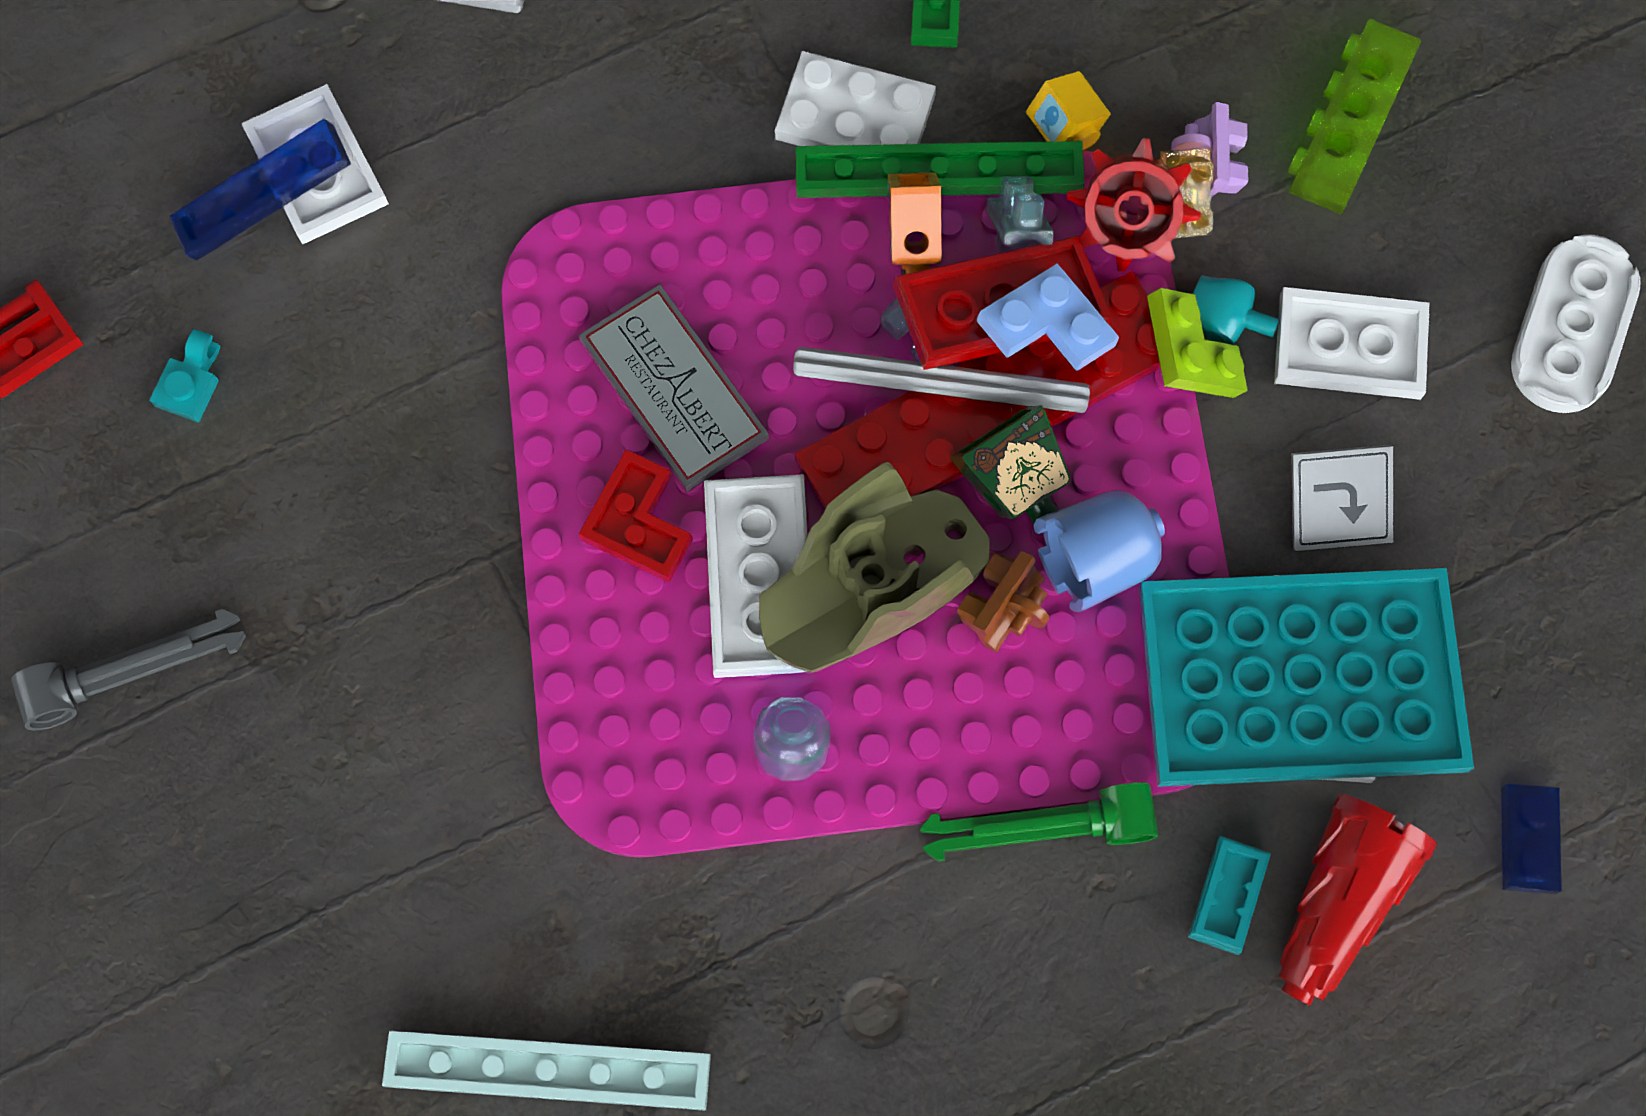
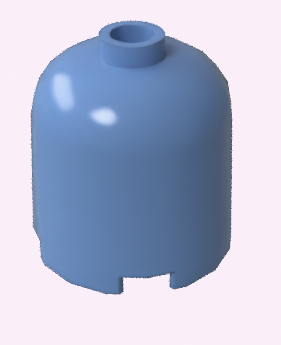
[1034,490,1165,612]

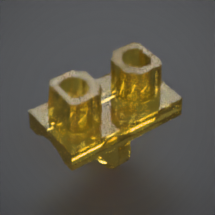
[1160,147,1213,239]

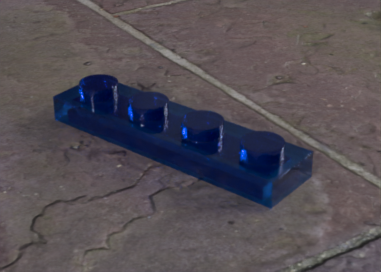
[170,119,351,260]

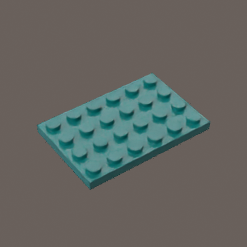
[1139,568,1474,787]

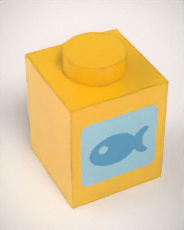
[1026,71,1111,150]

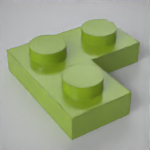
[1147,288,1248,398]

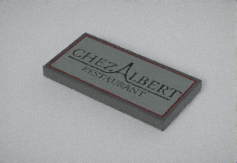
[578,284,769,492]

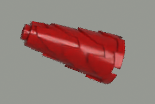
[1278,793,1437,1006]

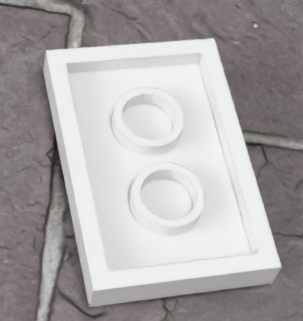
[775,51,936,146]
[241,84,388,245]
[1274,287,1430,400]

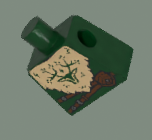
[949,405,1071,525]

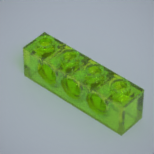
[1288,18,1422,215]

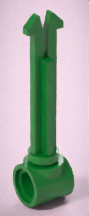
[920,783,1159,862]

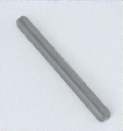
[793,347,1090,413]

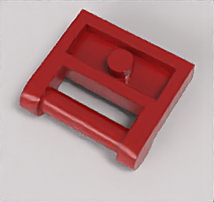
[0,278,84,399]

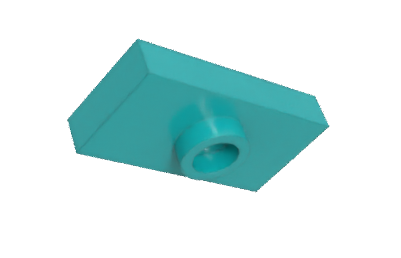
[1188,836,1271,955]

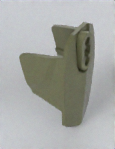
[759,462,990,673]

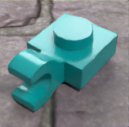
[149,329,221,423]

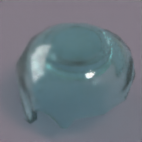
[753,697,831,781]

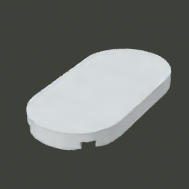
[1511,234,1641,413]

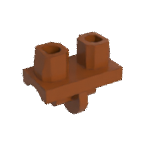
[957,551,1049,653]

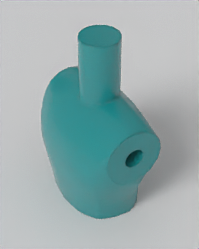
[1193,275,1280,345]

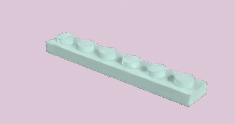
[382,1031,711,1110]

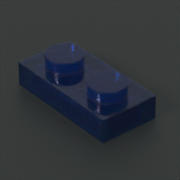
[1501,784,1562,894]

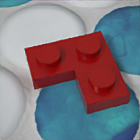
[579,449,693,582]

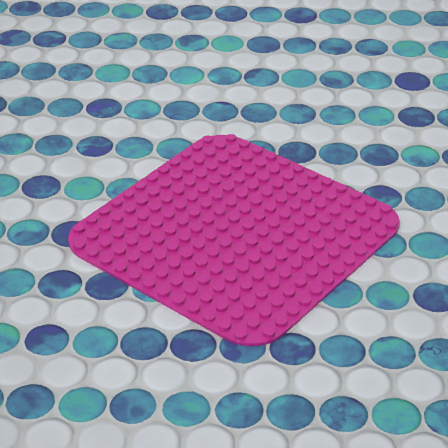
[502,150,1230,857]

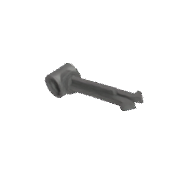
[11,609,246,731]

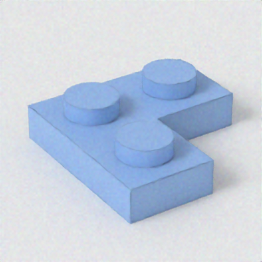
[977,263,1119,371]

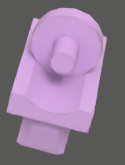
[1171,102,1248,202]

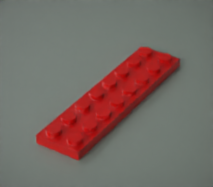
[795,271,1161,509]

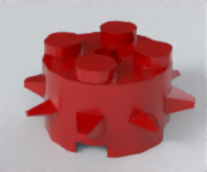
[1067,138,1201,272]

